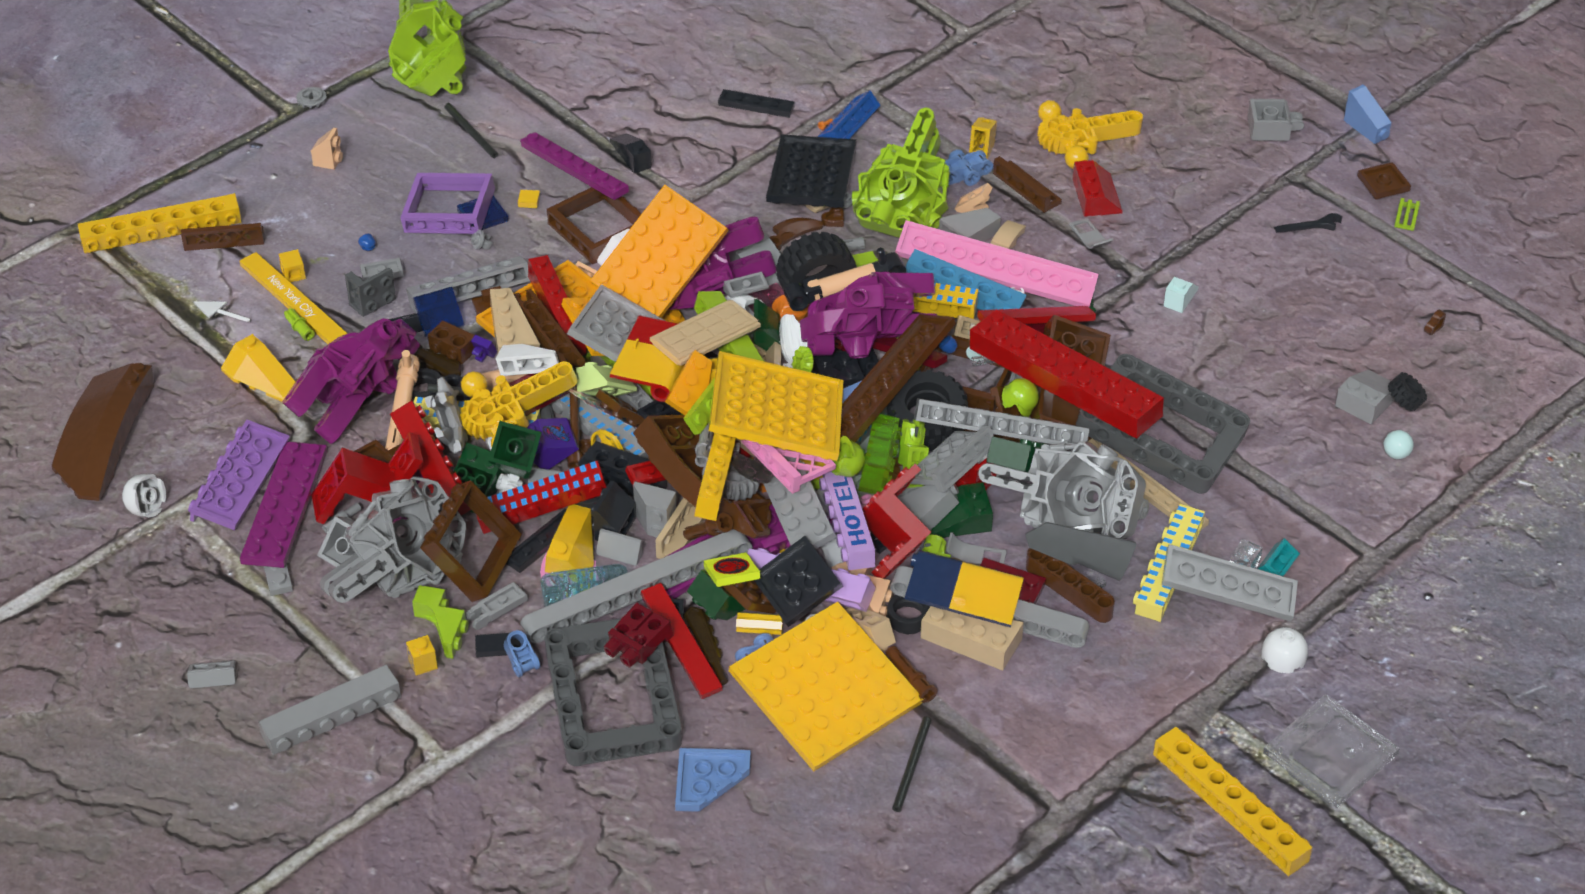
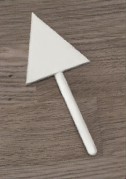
[193,301,250,322]

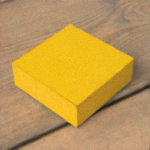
[518,190,540,208]

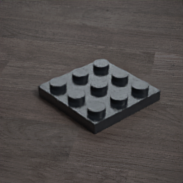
[754,536,843,627]

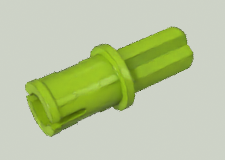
[284,308,315,341]

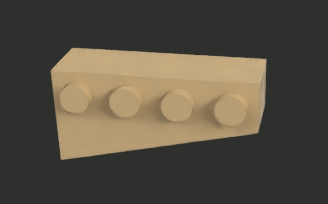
[490,288,540,355]
[921,606,1024,671]

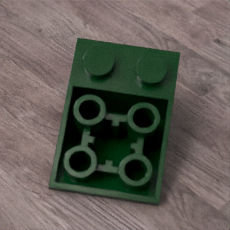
[453,443,507,514]

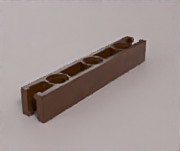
[514,289,585,369]

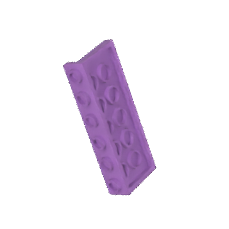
[188,420,290,530]

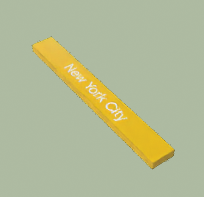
[239,252,347,344]

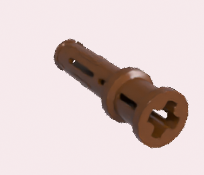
[683,513,733,541]
[885,646,938,703]

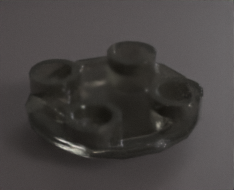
[732,453,774,483]

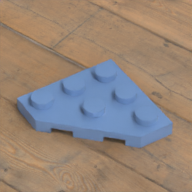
[675,748,751,811]

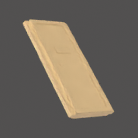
[650,300,761,366]

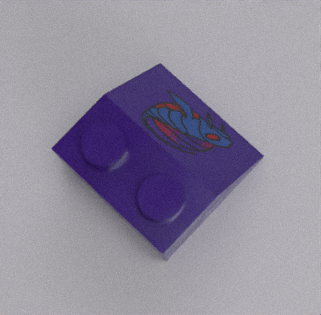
[527,418,579,470]

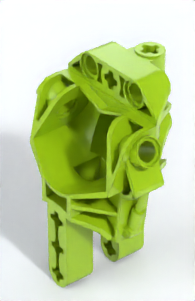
[388,0,466,96]
[852,108,950,238]

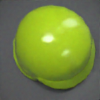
[1002,378,1039,417]
[832,436,865,477]

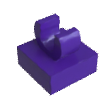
[471,334,497,362]

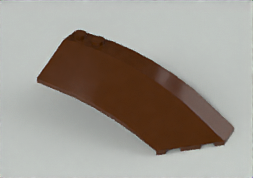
[1030,315,1111,451]
[52,363,154,501]
[633,415,772,539]

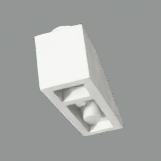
[496,344,559,376]

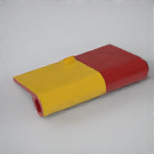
[610,315,686,402]

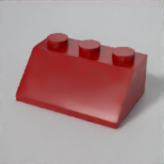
[1072,160,1123,217]

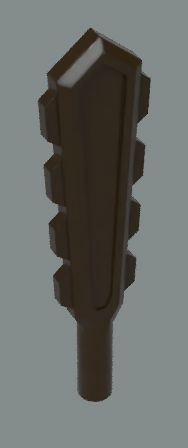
[414,345,461,377]
[683,606,728,685]

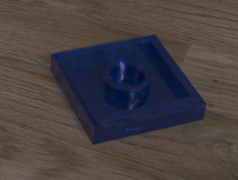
[457,195,509,230]
[412,287,464,337]

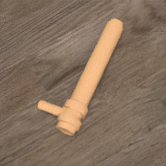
[385,350,420,450]

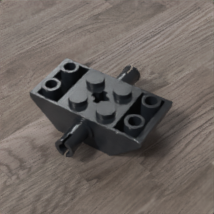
[811,348,879,389]

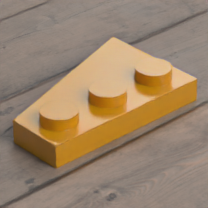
[665,350,712,415]

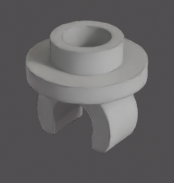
[471,230,492,249]

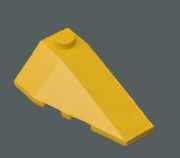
[221,334,295,402]
[545,504,594,583]

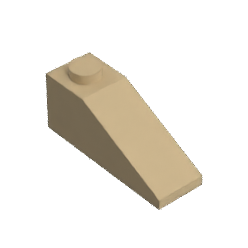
[844,607,896,651]

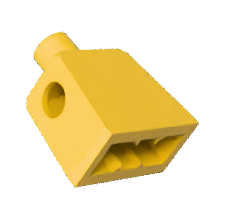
[969,117,997,160]

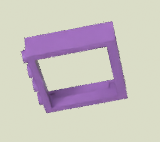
[400,173,495,234]

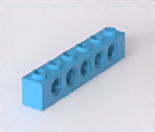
[905,249,1026,310]

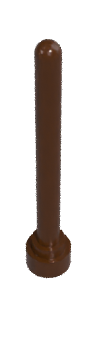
[567,384,583,469]

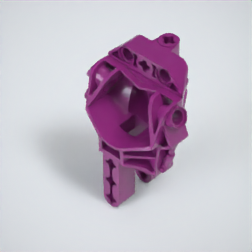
[668,216,776,310]
[800,272,938,359]
[282,318,420,444]

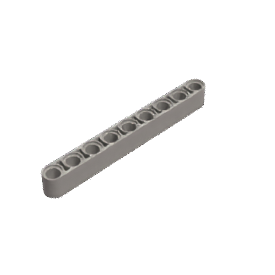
[890,566,1089,648]

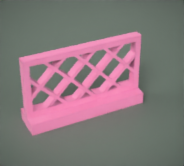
[741,440,836,494]

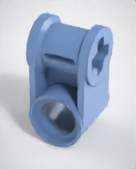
[504,630,540,677]

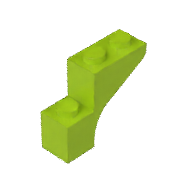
[412,585,469,659]

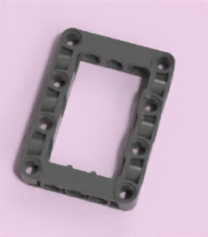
[1076,354,1250,494]
[545,614,682,766]

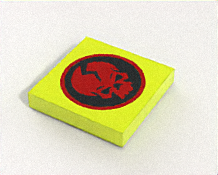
[703,552,760,587]

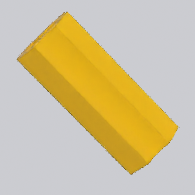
[736,612,783,635]

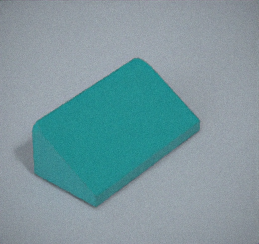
[1257,538,1300,576]

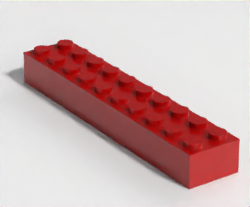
[970,309,1164,439]

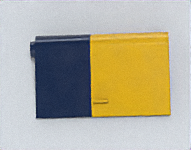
[904,550,1024,628]

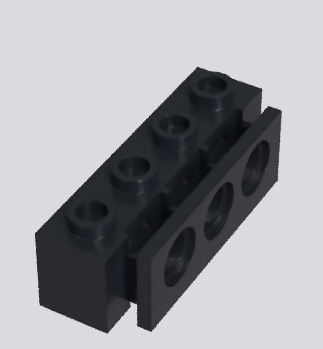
[578,441,667,496]

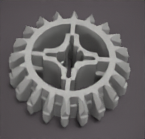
[702,452,761,501]

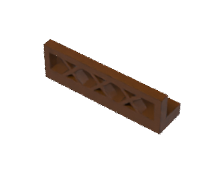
[993,156,1062,213]
[181,223,264,251]

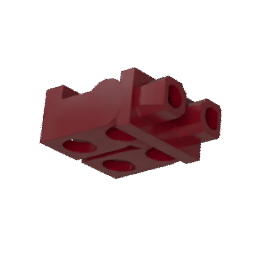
[604,602,673,668]

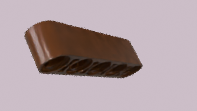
[1026,548,1115,623]

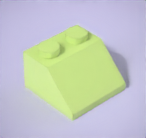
[576,362,637,397]

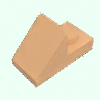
[955,183,992,213]

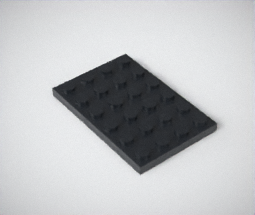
[766,134,857,208]

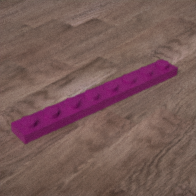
[520,132,629,200]

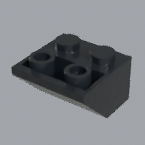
[591,480,636,541]

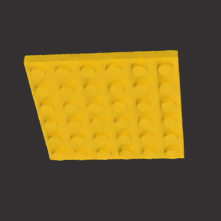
[708,351,843,461]
[729,602,924,771]

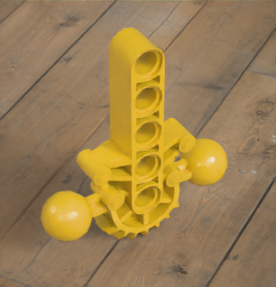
[1037,100,1143,169]
[460,362,578,447]

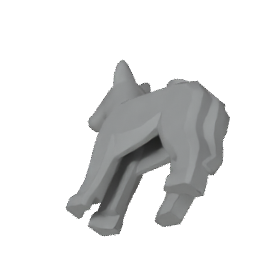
[425,376,468,454]

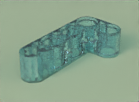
[540,564,627,608]

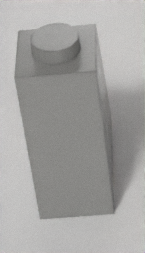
[939,208,1001,242]
[899,483,959,531]

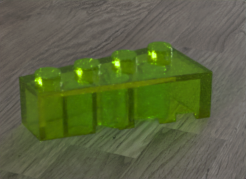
[858,414,902,494]

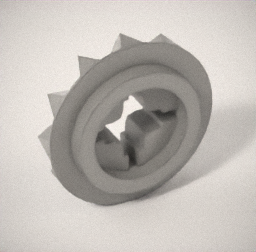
[296,87,327,109]

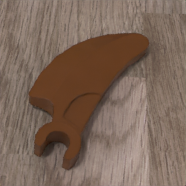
[769,218,823,251]

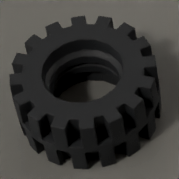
[1388,372,1427,411]

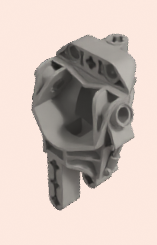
[979,441,1149,539]
[320,477,466,603]

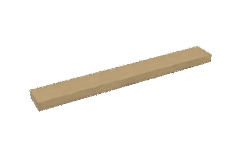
[1087,438,1209,530]

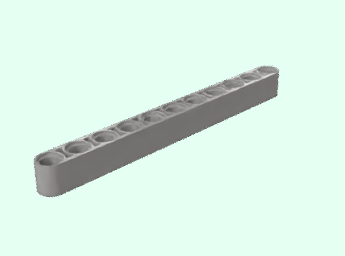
[521,529,752,643]

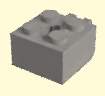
[1247,99,1304,141]

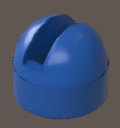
[358,234,376,251]
[939,335,957,353]

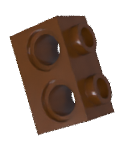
[428,320,475,365]

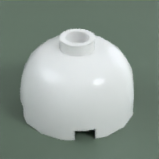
[122,474,166,518]
[1261,627,1308,673]

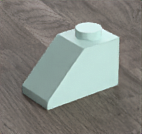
[1164,277,1199,313]

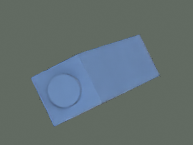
[1344,85,1391,144]

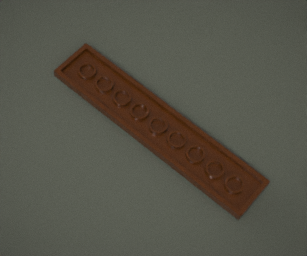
[840,314,956,443]

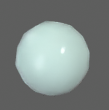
[1383,430,1414,459]

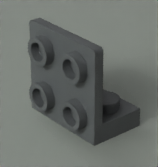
[345,268,396,317]

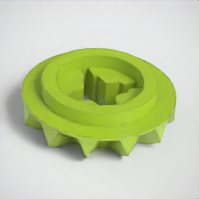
[791,346,814,372]

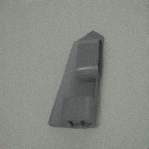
[1025,522,1136,581]

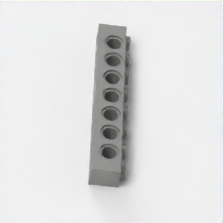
[914,398,1089,445]

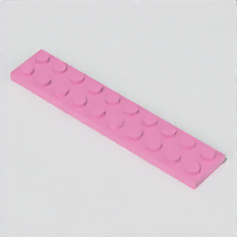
[895,220,1099,307]

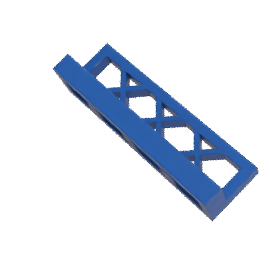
[818,90,881,139]

